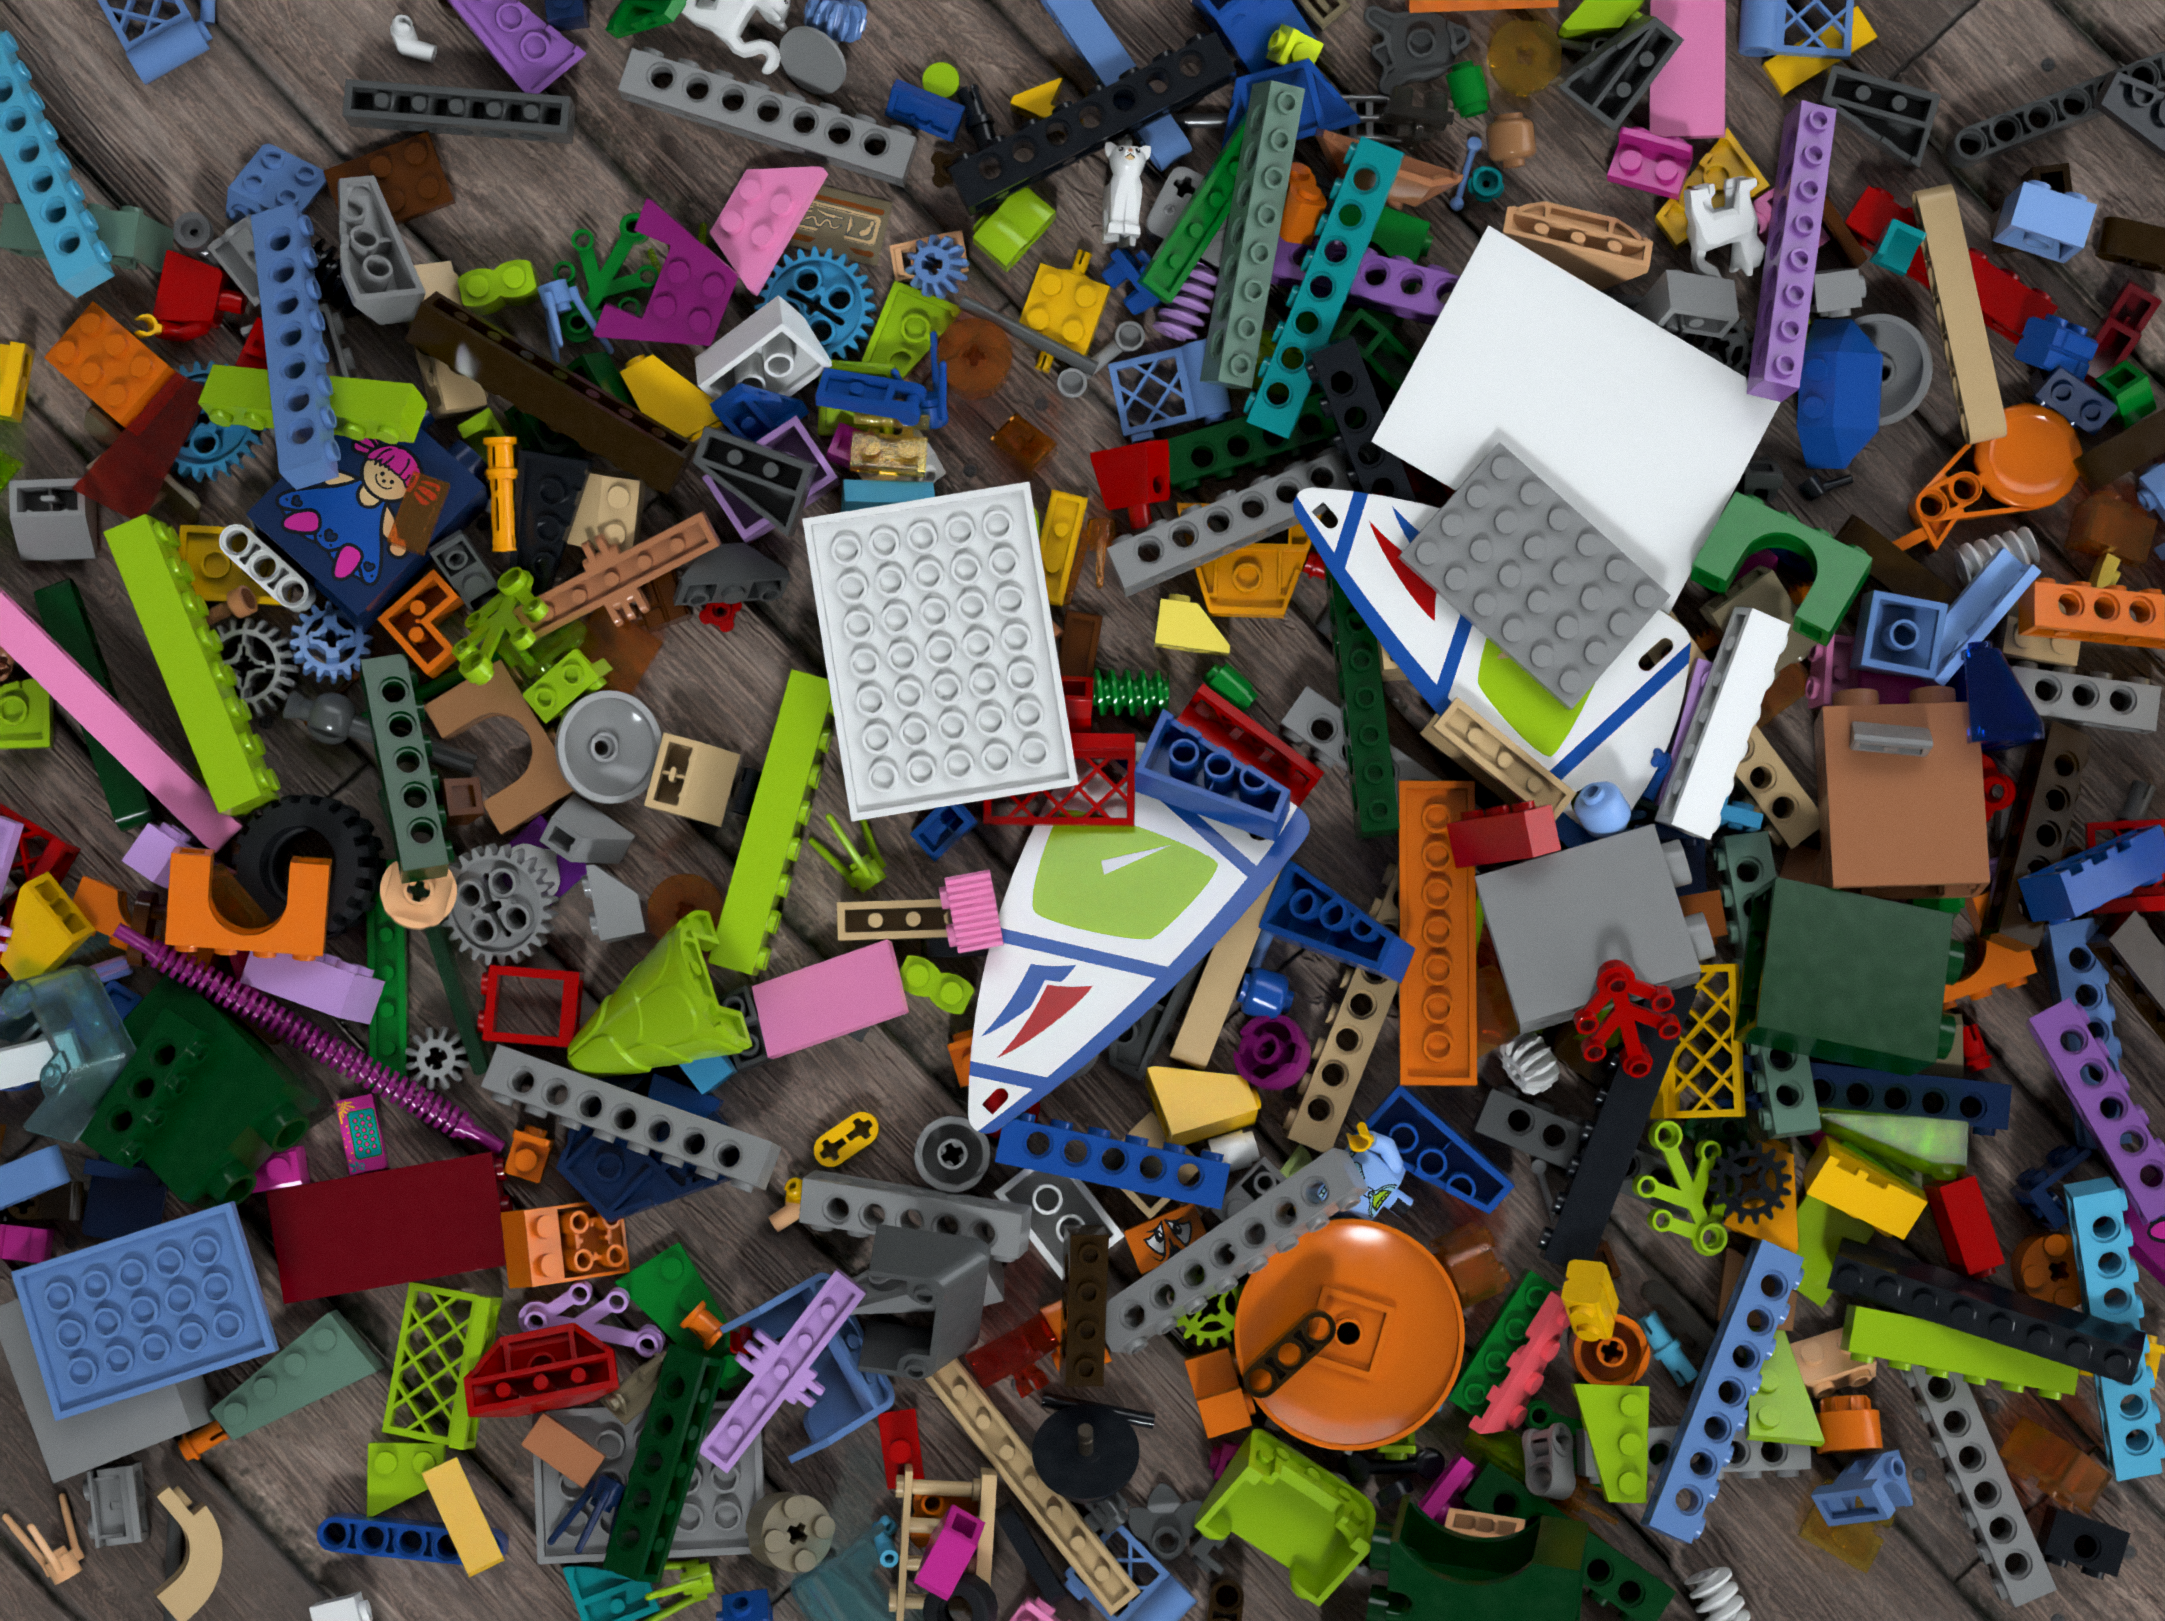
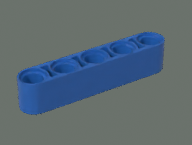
[317,1512,509,1565]

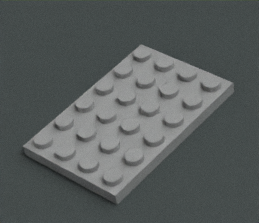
[1397,442,1671,711]
[531,1399,765,1565]

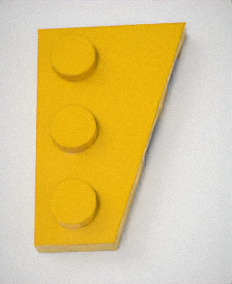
[1655,127,1770,250]

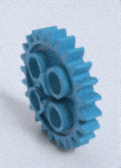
[754,246,877,361]
[144,360,267,482]

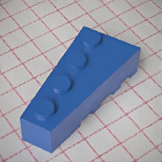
[2017,824,2165,926]
[1352,1082,1515,1214]

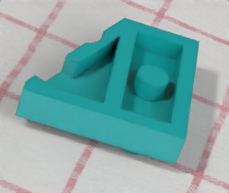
[562,1565,661,1621]

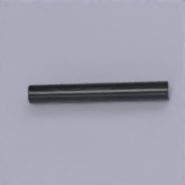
[1041,1392,1155,1429]

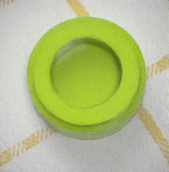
[922,62,960,100]

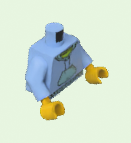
[1293,1122,1414,1221]

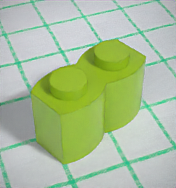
[972,187,1056,273]
[457,259,540,315]
[899,955,976,1014]

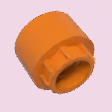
[1815,1395,1883,1454]

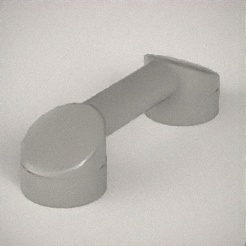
[1056,321,1145,399]

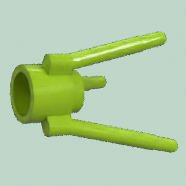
[808,813,887,893]
[643,1558,716,1621]

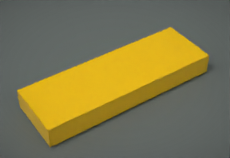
[1762,6,1878,97]
[1039,489,1088,608]
[421,1457,505,1578]

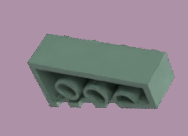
[210,1309,385,1440]

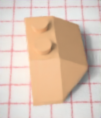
[1502,201,1653,290]

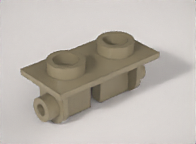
[600,1350,667,1426]

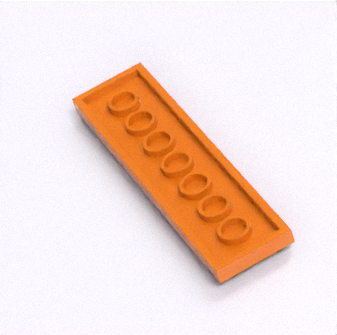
[1398,781,1477,1086]

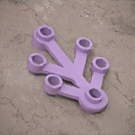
[518,1279,666,1358]

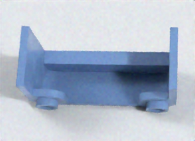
[720,1272,895,1464]

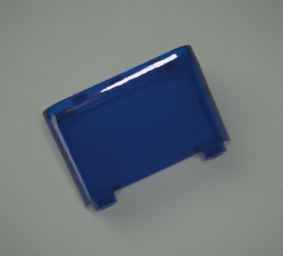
[1944,641,2045,752]

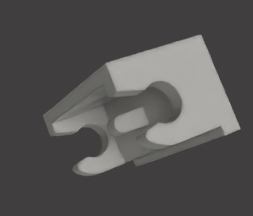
[207,214,260,307]

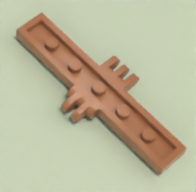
[513,510,722,640]

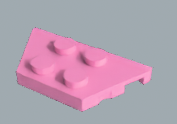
[710,166,828,296]

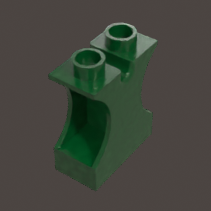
[1366,1494,1589,1621]

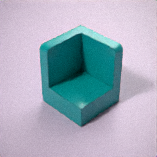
[1869,218,1927,277]

